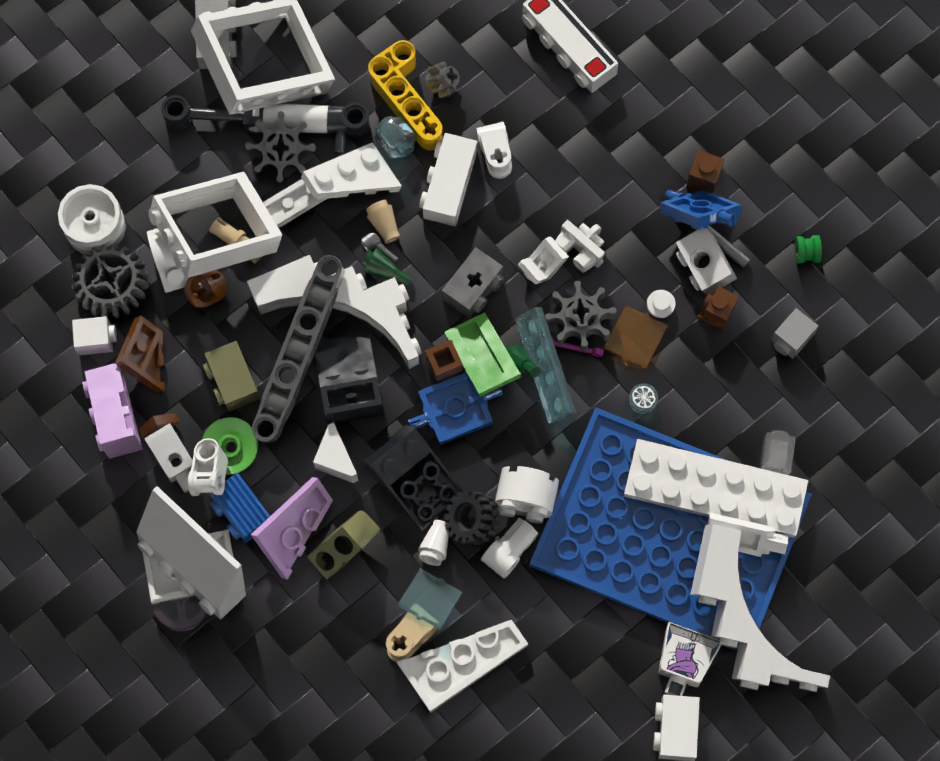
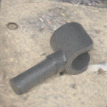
[361,233,398,263]

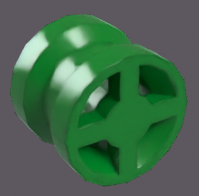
[795,235,822,264]

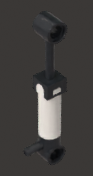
[161,95,370,155]

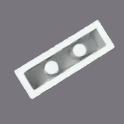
[419,133,478,227]

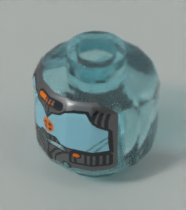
[375,116,416,158]

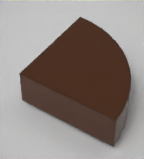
[139,413,180,438]

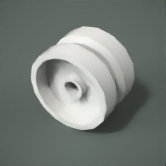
[58,184,126,256]

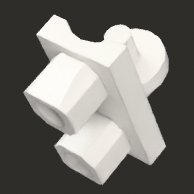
[555,220,605,273]

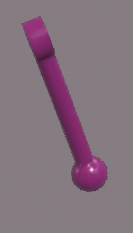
[545,337,604,357]

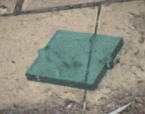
[398,569,462,629]

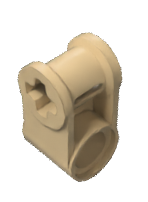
[386,605,439,662]

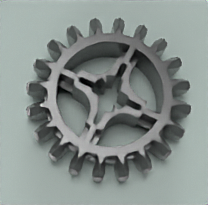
[72,243,149,319]

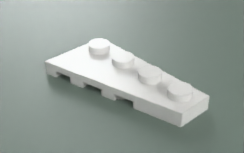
[397,620,528,713]

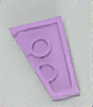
[251,477,333,580]

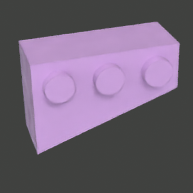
[82,363,143,459]

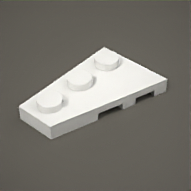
[301,143,402,199]

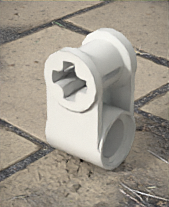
[476,122,512,179]
[188,438,228,496]

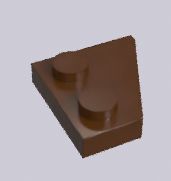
[115,316,165,394]

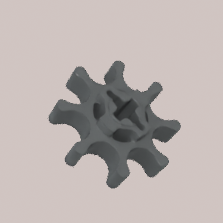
[245,111,316,182]
[545,281,617,352]

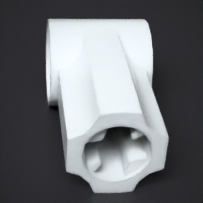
[481,518,538,579]

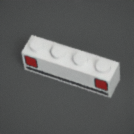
[522,0,618,93]

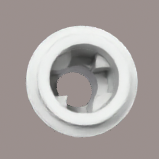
[418,520,449,566]

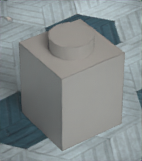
[771,308,818,358]

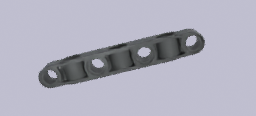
[252,255,345,444]

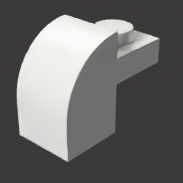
[147,228,188,293]

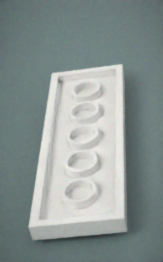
[624,439,808,538]

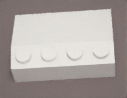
[136,486,246,620]

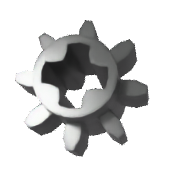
[425,61,459,98]

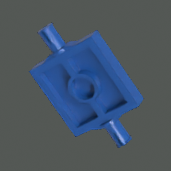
[661,189,741,230]
[408,372,503,445]

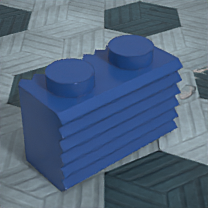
[209,473,270,544]

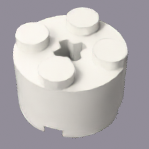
[495,466,559,524]

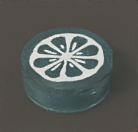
[629,383,658,414]

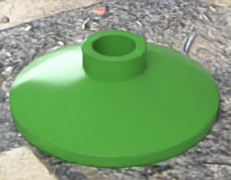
[202,417,258,475]

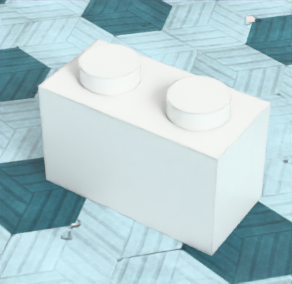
[653,695,700,761]

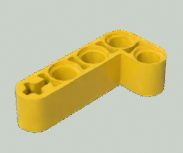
[368,40,443,150]

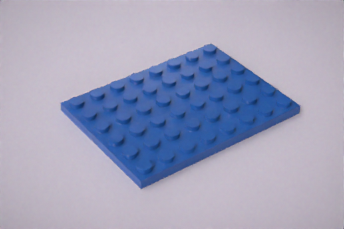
[529,407,812,651]

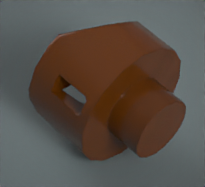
[184,270,226,307]

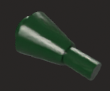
[361,248,412,287]
[506,344,541,378]

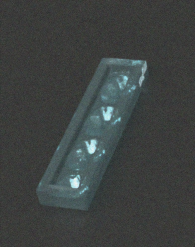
[515,307,576,424]

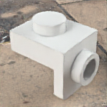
[518,237,569,284]

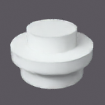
[647,290,675,318]

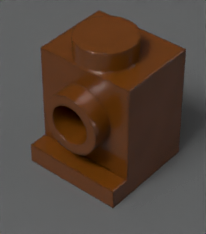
[698,286,739,331]

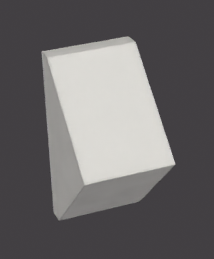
[313,423,358,483]

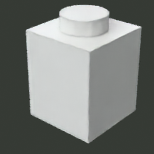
[72,316,117,356]

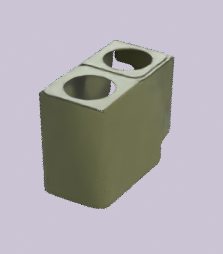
[307,511,380,579]

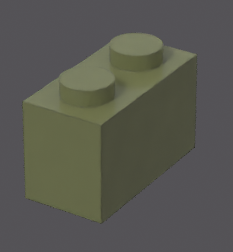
[203,341,260,412]

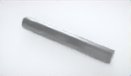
[708,225,750,268]

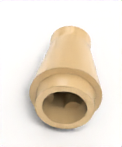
[366,200,400,244]

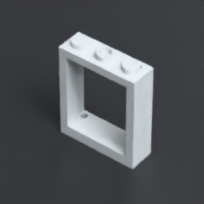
[148,172,282,278]

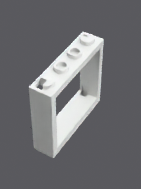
[191,0,335,115]

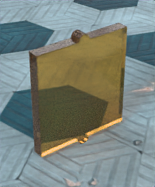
[604,305,668,369]

